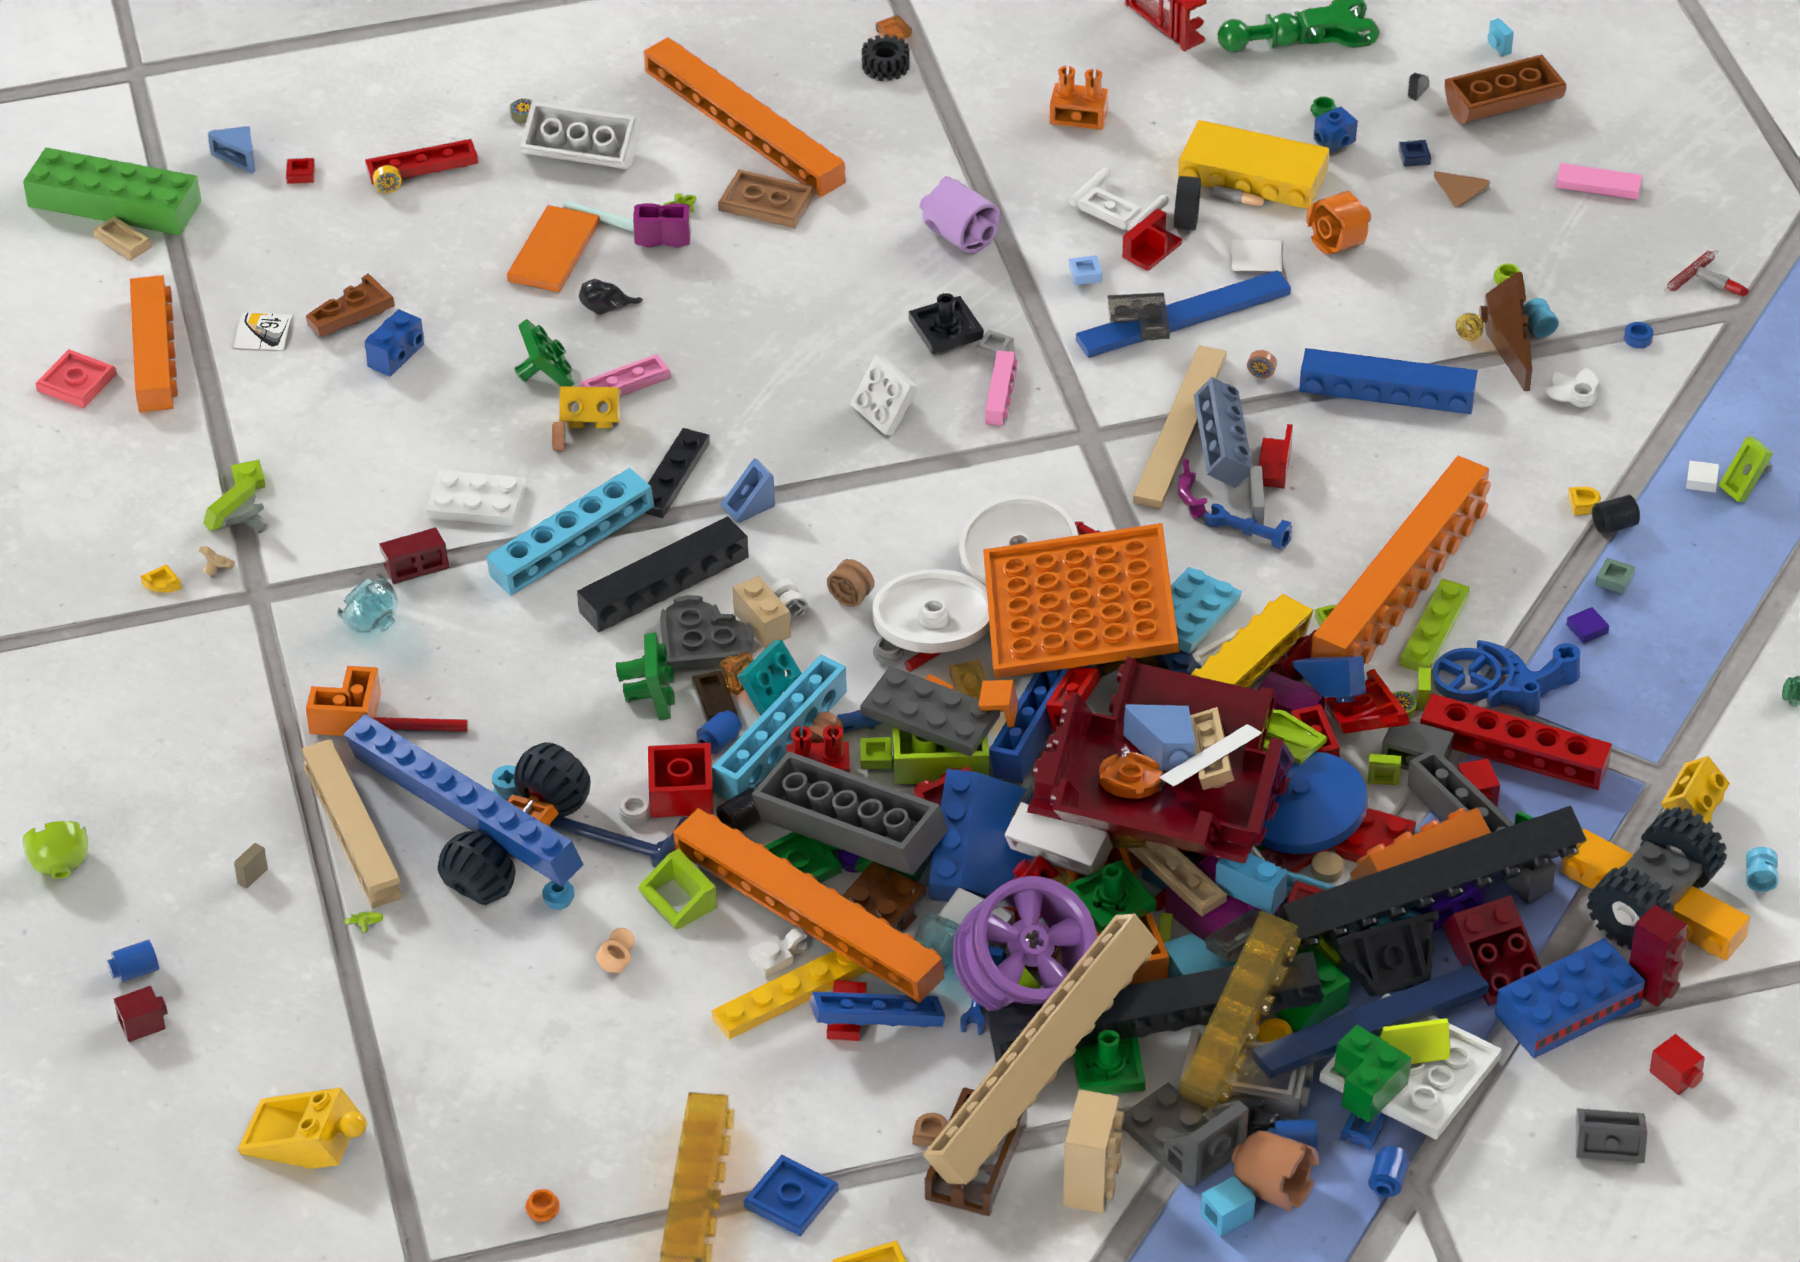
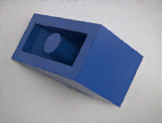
[1294,656,1366,703]

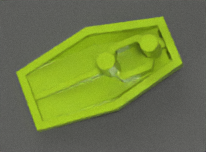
[1263,709,1327,764]

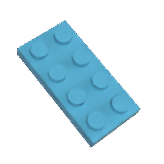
[1171,567,1242,654]

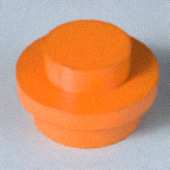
[526,1189,560,1222]

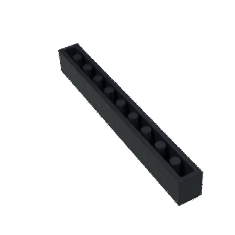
[1275,805,1587,951]
[986,951,1322,1062]

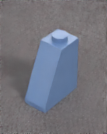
[1123,704,1195,771]

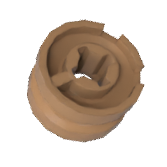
[827,559,875,607]

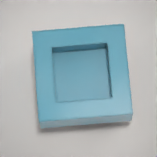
[1487,18,1514,56]

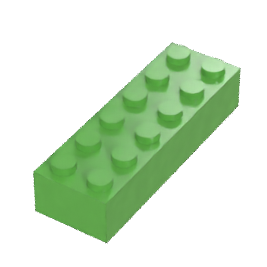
[23,147,201,235]

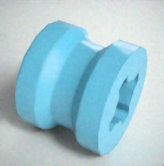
[492,765,522,801]

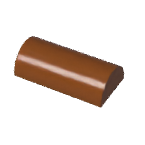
[1445,54,1567,124]

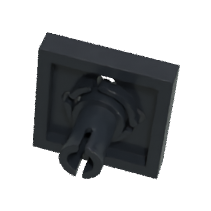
[909,293,984,354]

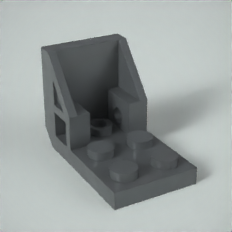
[1122,1082,1249,1186]

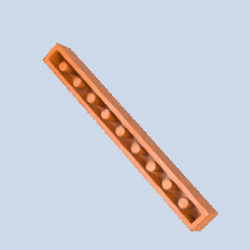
[644,37,846,197]
[673,808,945,1003]

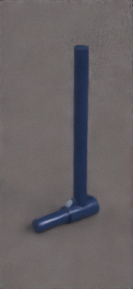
[550,817,687,868]

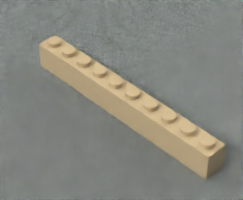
[923,914,1158,1184]

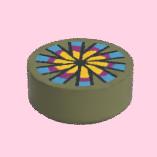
[510,99,533,123]

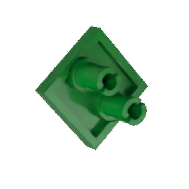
[616,632,675,720]

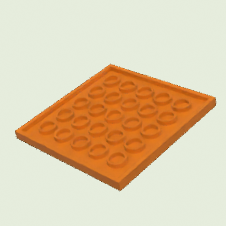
[983,523,1180,679]

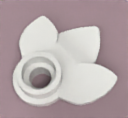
[1545,368,1599,407]

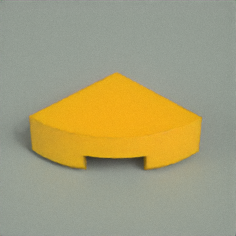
[140,564,182,592]

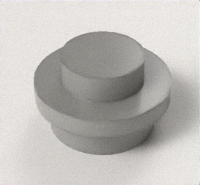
[873,637,904,664]

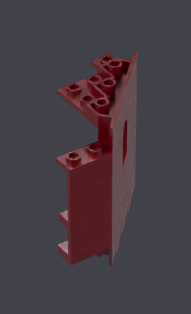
[1027,656,1295,864]

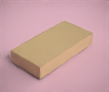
[93,216,152,261]

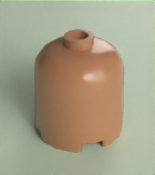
[1232,1131,1319,1212]

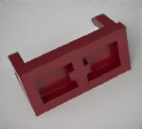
[379,527,450,584]

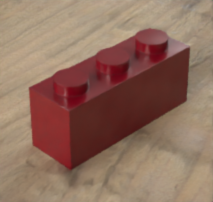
[1629,904,1688,1007]

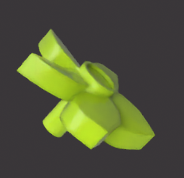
[664,193,697,213]
[344,911,383,932]

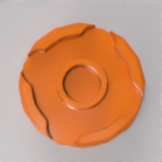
[1099,753,1163,799]

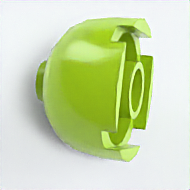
[22,821,88,879]

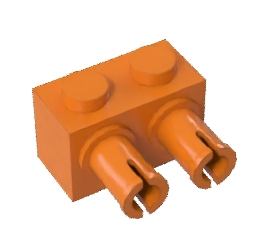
[1050,66,1109,130]

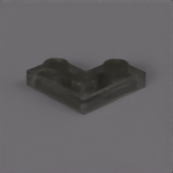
[1107,292,1170,340]

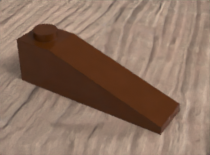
[1479,272,1532,391]

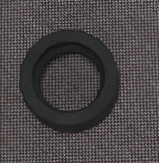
[1174,176,1201,230]

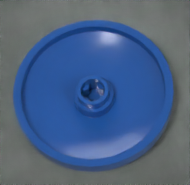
[1261,752,1368,854]

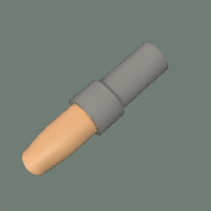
[1212,185,1264,206]

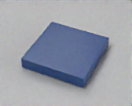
[744,1154,838,1237]

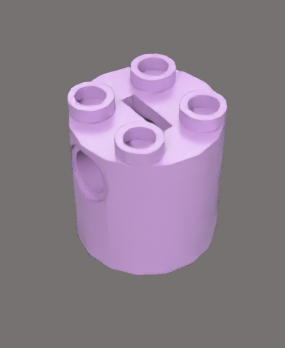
[920,176,1001,254]

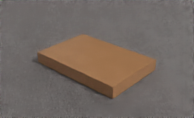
[718,169,815,228]

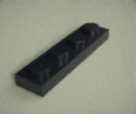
[644,428,710,518]

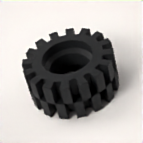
[862,34,910,81]

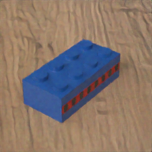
[1495,938,1645,1059]

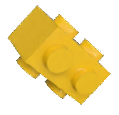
[559,386,620,429]
[1661,756,1730,824]

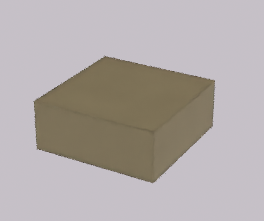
[234,843,268,888]

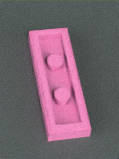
[1556,163,1642,200]
[580,354,671,397]

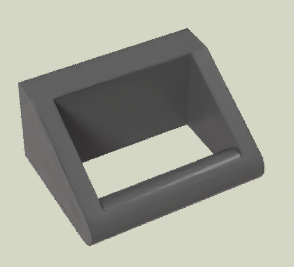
[1576,1108,1648,1163]

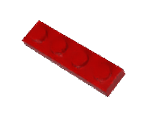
[365,139,478,185]

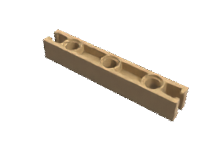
[301,739,402,908]

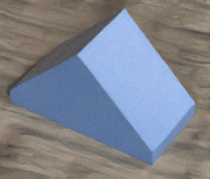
[207,126,256,174]
[720,458,775,523]

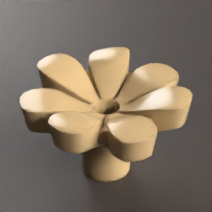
[198,546,235,577]

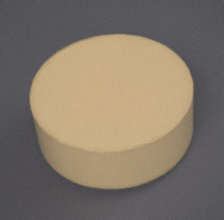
[1311,851,1344,883]

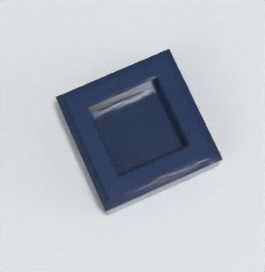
[1398,140,1431,167]

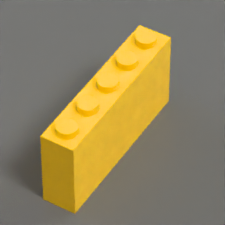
[1178,120,1330,209]

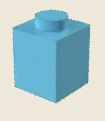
[1200,1175,1256,1237]

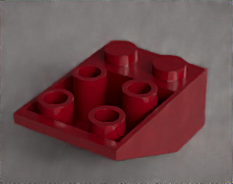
[1443,895,1542,1006]

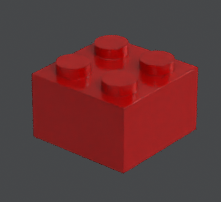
[648,743,714,818]

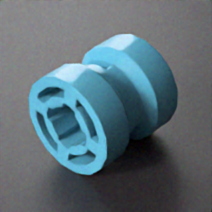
[1524,298,1559,338]
[1746,847,1778,892]

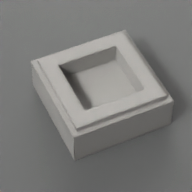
[976,330,1014,360]

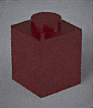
[113,985,168,1043]

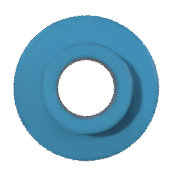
[542,881,575,910]

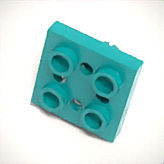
[737,639,802,716]

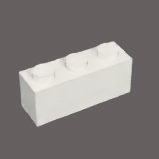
[1005,802,1113,876]

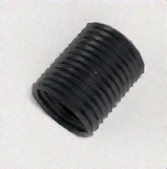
[1592,494,1640,535]
[716,788,761,832]

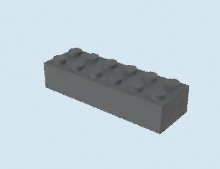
[751,751,948,875]

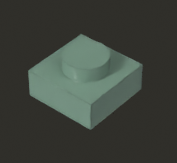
[1595,558,1635,594]

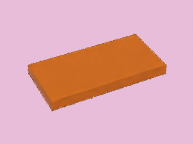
[507,205,600,292]

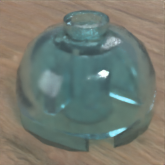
[337,574,398,634]
[914,914,959,974]

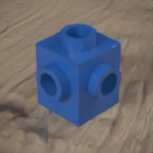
[1313,106,1358,153]

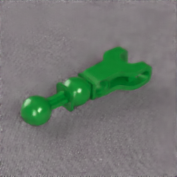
[1217,0,1380,52]

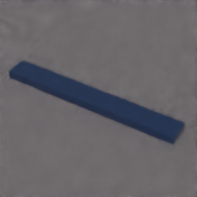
[1251,964,1489,1079]

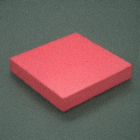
[35,349,117,408]

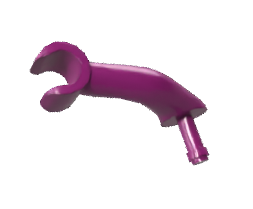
[1178,459,1209,519]

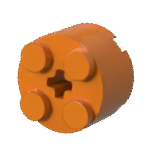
[1306,191,1371,254]

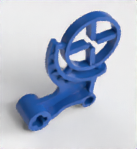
[1433,640,1580,716]

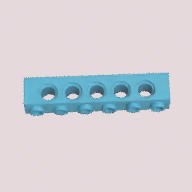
[486,467,654,596]
[712,654,847,800]

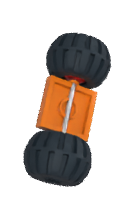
[437,742,591,905]

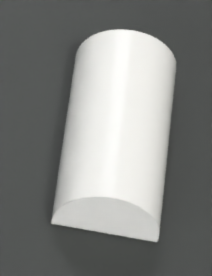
[519,101,639,169]

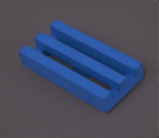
[1340,1112,1389,1150]

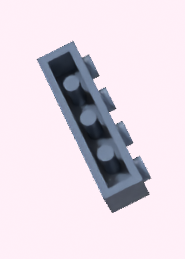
[1194,377,1252,488]

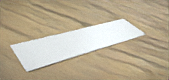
[1159,724,1262,786]

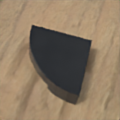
[1408,72,1429,101]

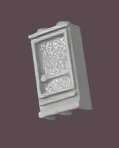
[1179,1028,1315,1120]

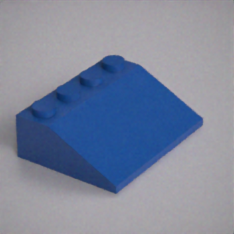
[928,769,1034,902]

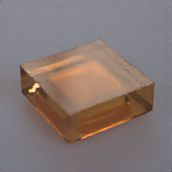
[876,14,912,40]

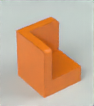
[978,680,1018,727]

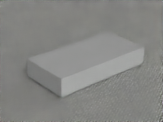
[1249,466,1265,525]

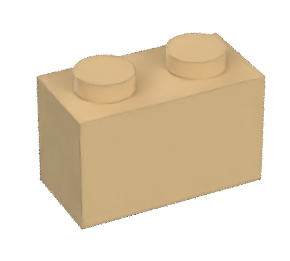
[733,575,791,648]

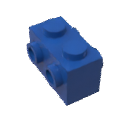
[364,309,424,377]

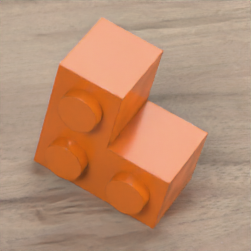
[306,666,381,736]

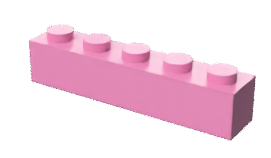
[985,350,1018,426]

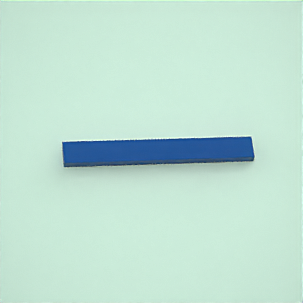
[1076,270,1291,358]

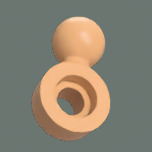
[596,928,635,973]

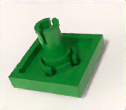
[514,319,575,387]
[1066,860,1157,934]
[1072,1030,1146,1094]

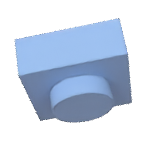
[1069,255,1102,285]

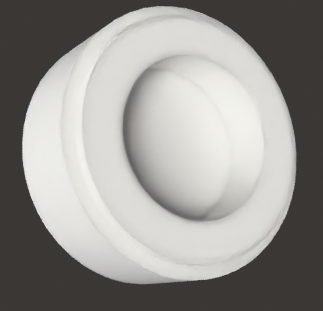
[619,794,650,825]

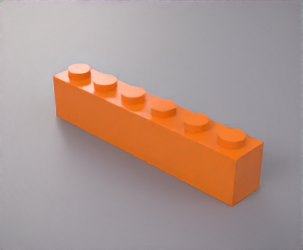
[130,275,178,412]

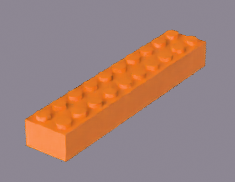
[1311,455,1491,664]

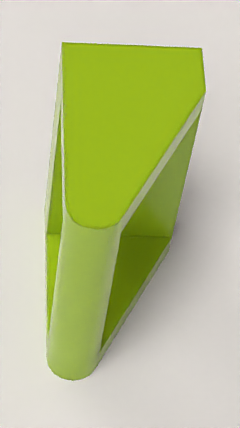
[638,849,717,929]

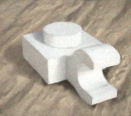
[748,927,808,978]

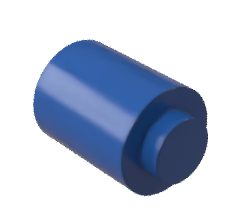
[107,939,159,983]
[1267,1119,1318,1150]

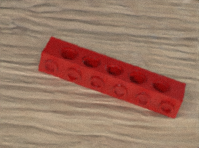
[1420,694,1612,790]

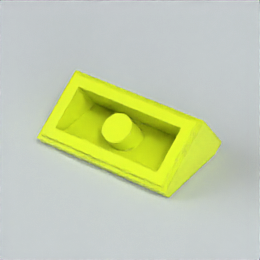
[1381,1019,1450,1064]

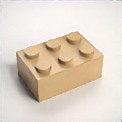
[1063,1090,1124,1213]

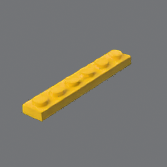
[712,950,868,1039]

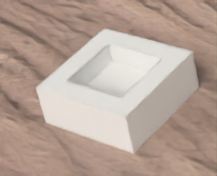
[1686,460,1719,493]

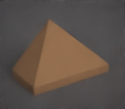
[1434,171,1491,208]

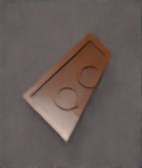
[305,273,395,337]

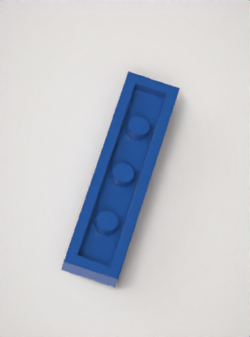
[810,992,946,1027]

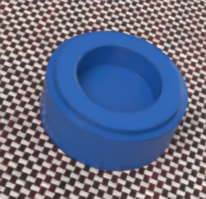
[1624,322,1654,348]

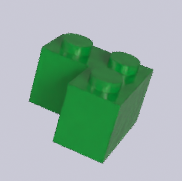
[1334,1025,1412,1123]

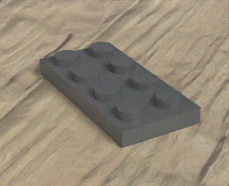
[860,666,1000,756]

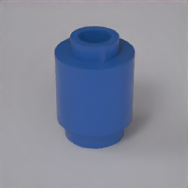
[696,710,742,754]
[1368,1146,1409,1197]

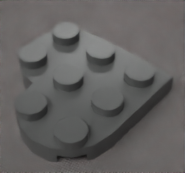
[660,595,754,670]

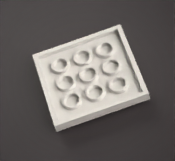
[1319,993,1502,1140]

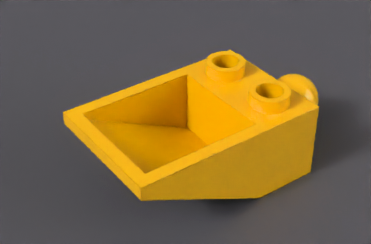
[238,1087,367,1169]

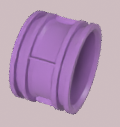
[953,876,1097,1011]

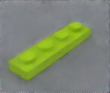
[1400,578,1470,671]

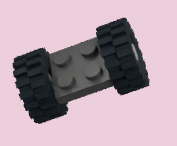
[1587,807,1727,950]

